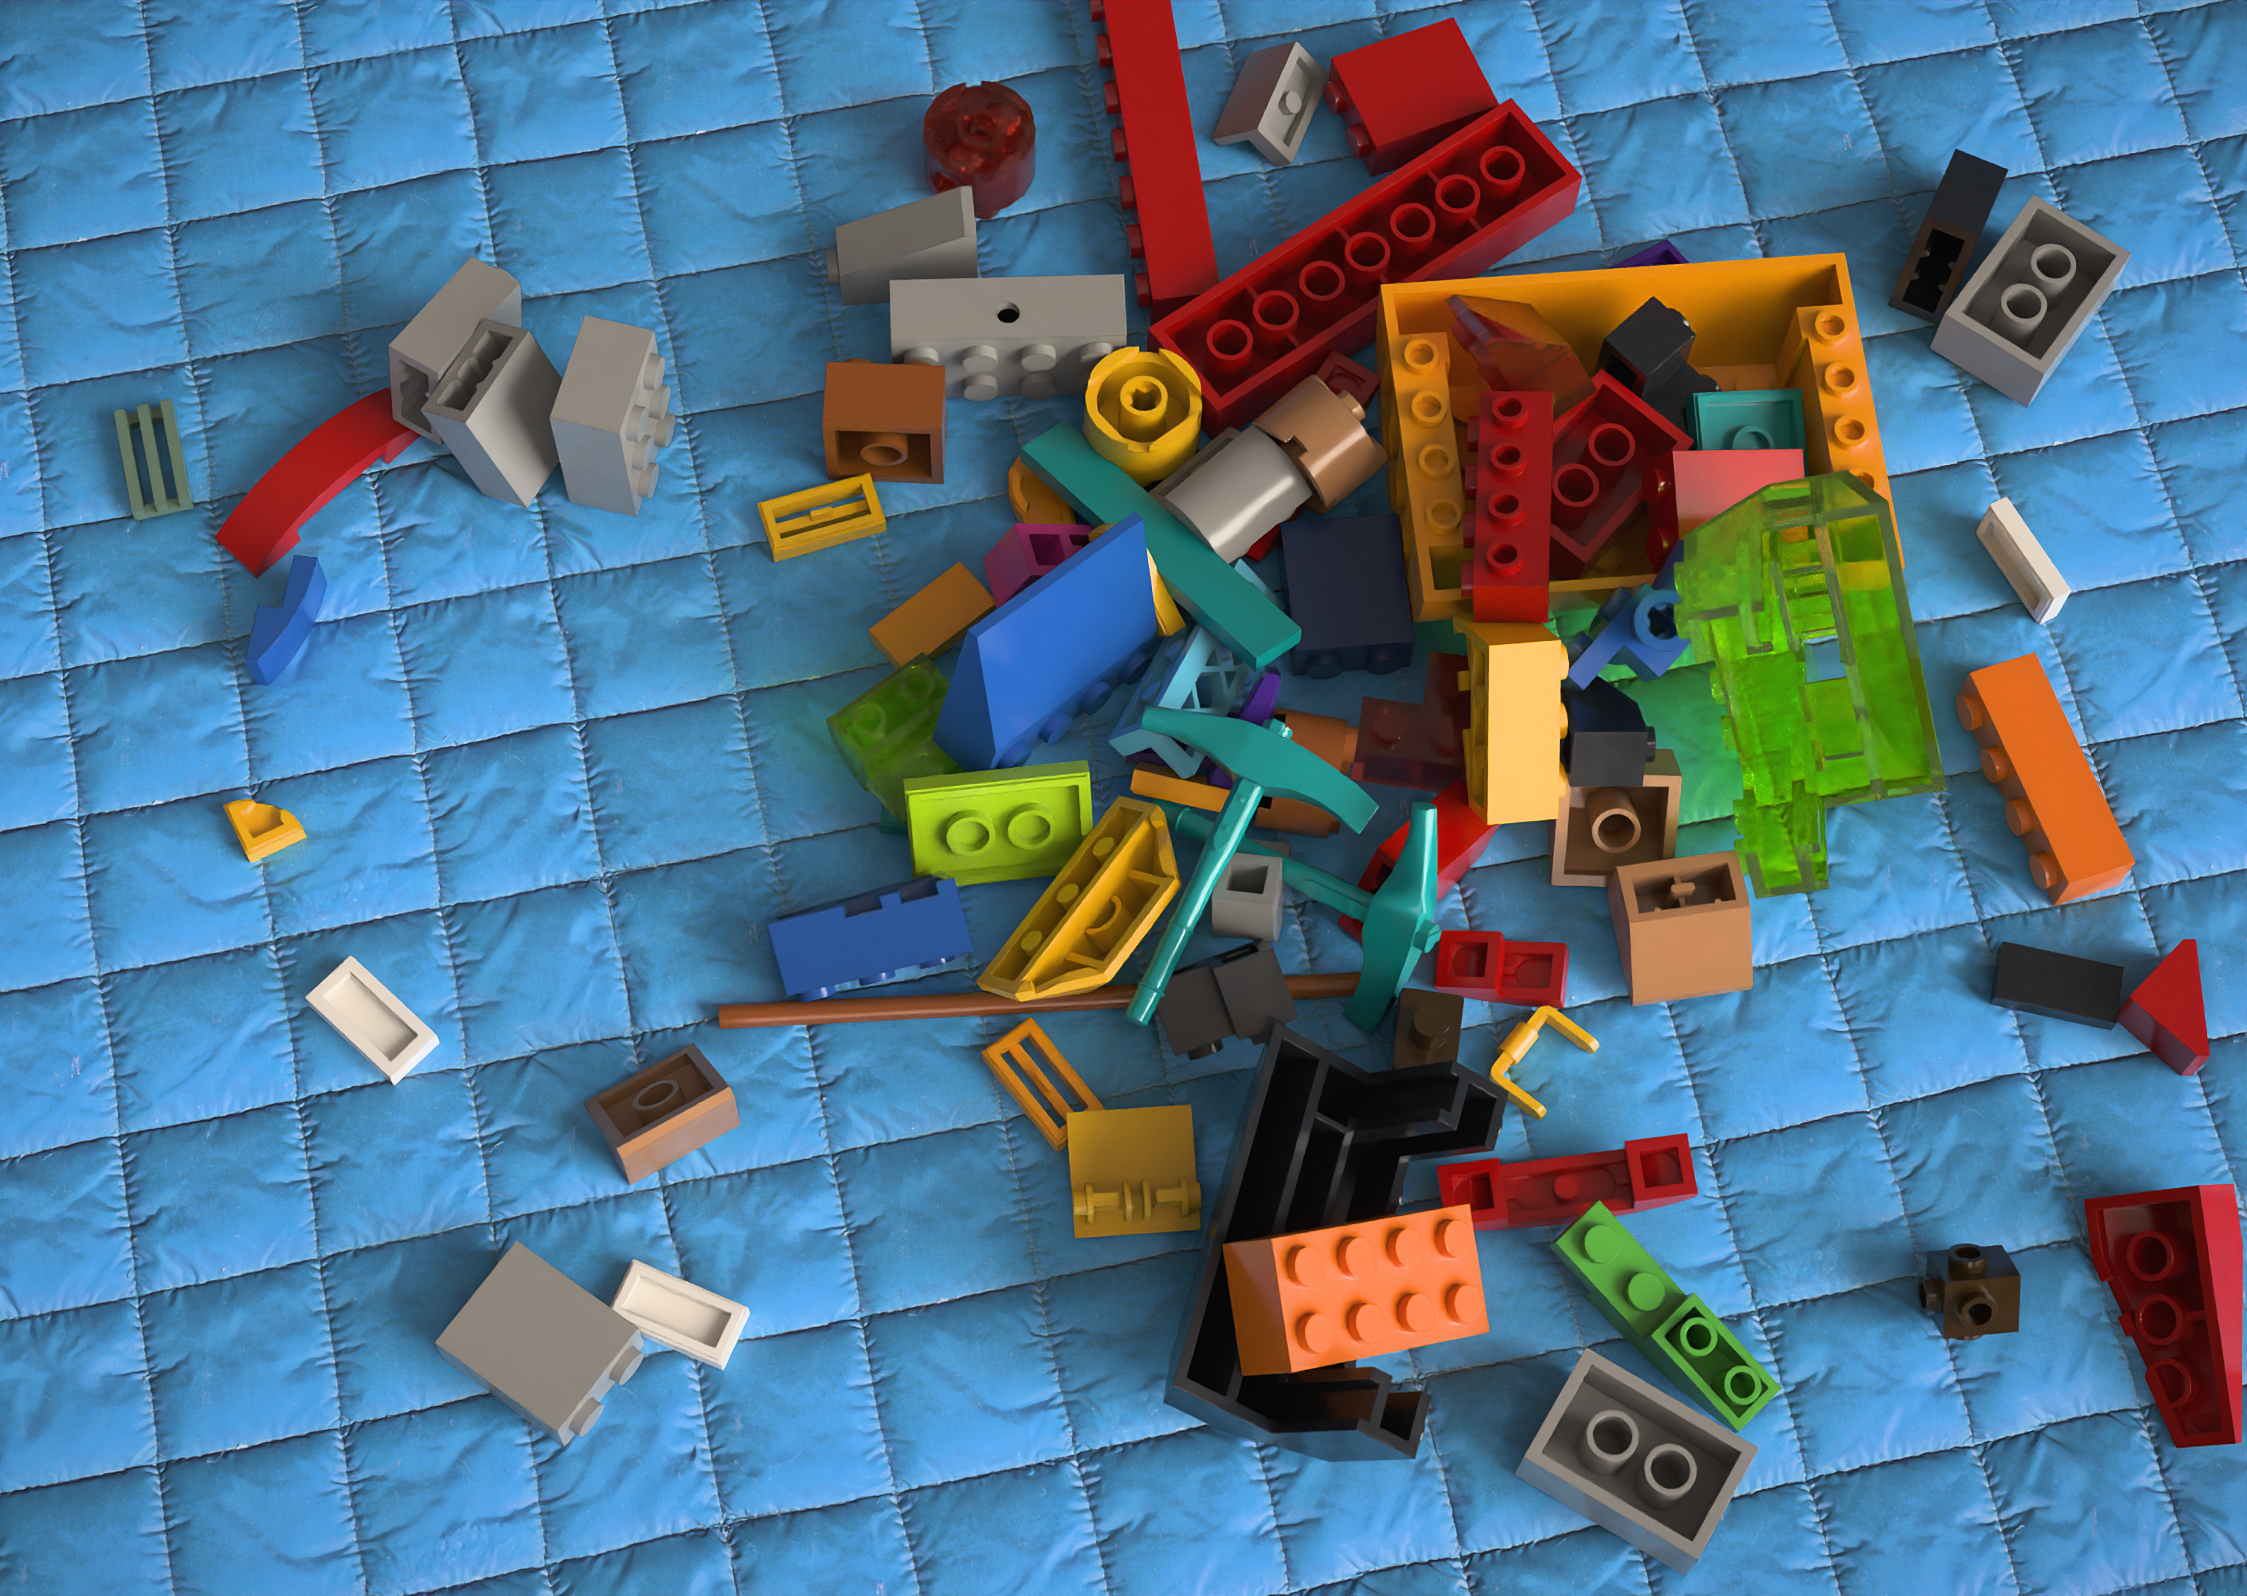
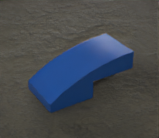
[245,555,327,686]

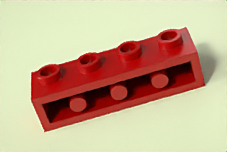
[1461,391,1554,623]

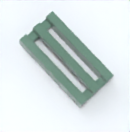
[113,399,194,521]

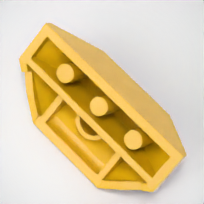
[976,796,1182,1002]

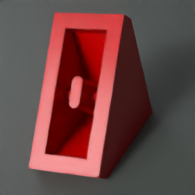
[2117,939,2210,1076]

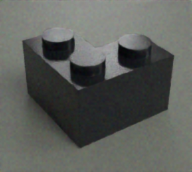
[1592,296,1723,436]
[1156,939,1299,1061]

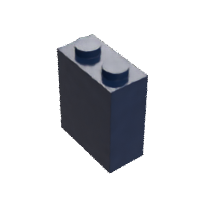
[1276,514,1415,679]

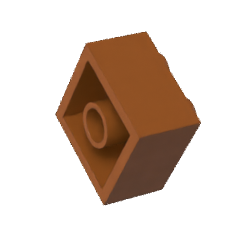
[822,358,947,484]

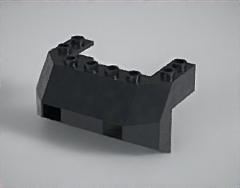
[1163,1021,1509,1462]

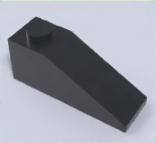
[1559,675,1656,787]

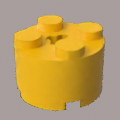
[1084,346,1202,488]

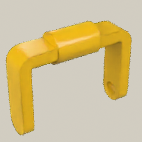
[1488,1006,1599,1120]

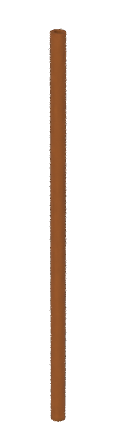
[719,972,1361,1029]

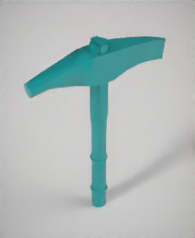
[1124,705,1380,1027]
[1151,798,1442,1034]

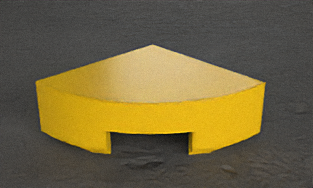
[223,799,307,863]

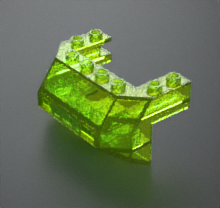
[1674,470,1947,899]

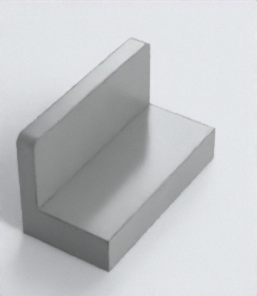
[1212,41,1329,167]

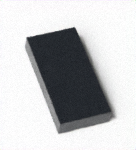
[1990,941,2124,1031]

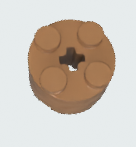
[1251,374,1388,516]

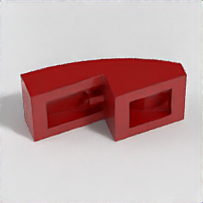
[1435,930,1570,1009]

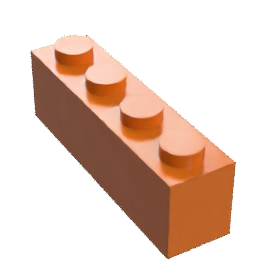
[1956,652,2135,906]

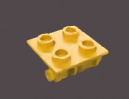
[1066,1104,1201,1239]

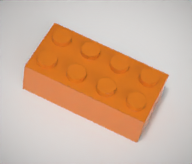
[1222,1204,1490,1376]

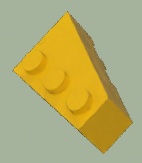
[1452,612,1569,825]

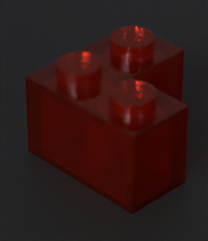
[1350,651,1471,793]

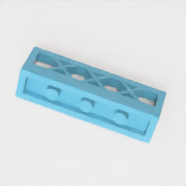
[1108,557,1286,779]

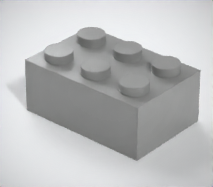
[1930,194,2132,408]
[549,315,675,517]
[1514,1347,1759,1576]

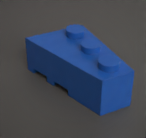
[764,871,974,1002]

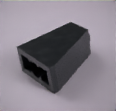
[1888,149,2009,326]

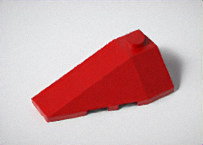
[2084,1184,2243,1448]

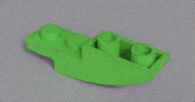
[1549,1200,1782,1433]

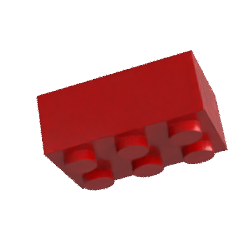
[1550,368,1694,581]

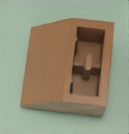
[1606,850,1753,1007]

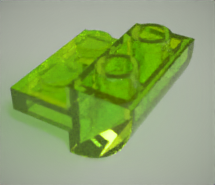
[826,652,966,826]

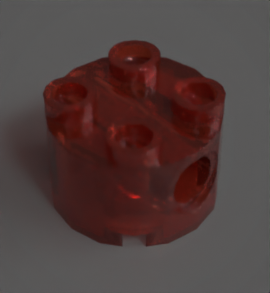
[923,81,1036,219]

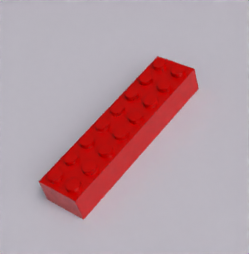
[1147,98,1582,441]

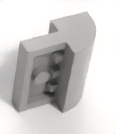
[1149,425,1313,564]

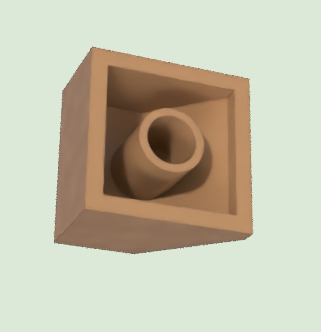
[1548,749,1682,887]

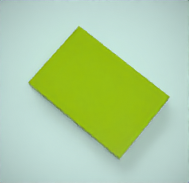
[903,760,1093,886]

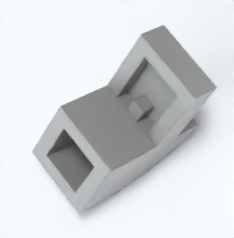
[1211,839,1291,943]

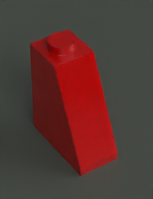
[1337,778,1500,945]

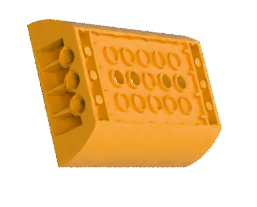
[1375,252,1905,622]

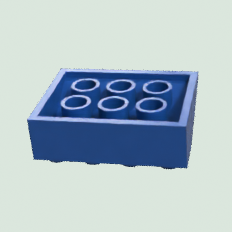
[932,512,1158,772]

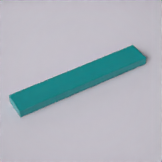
[1021,420,1302,672]

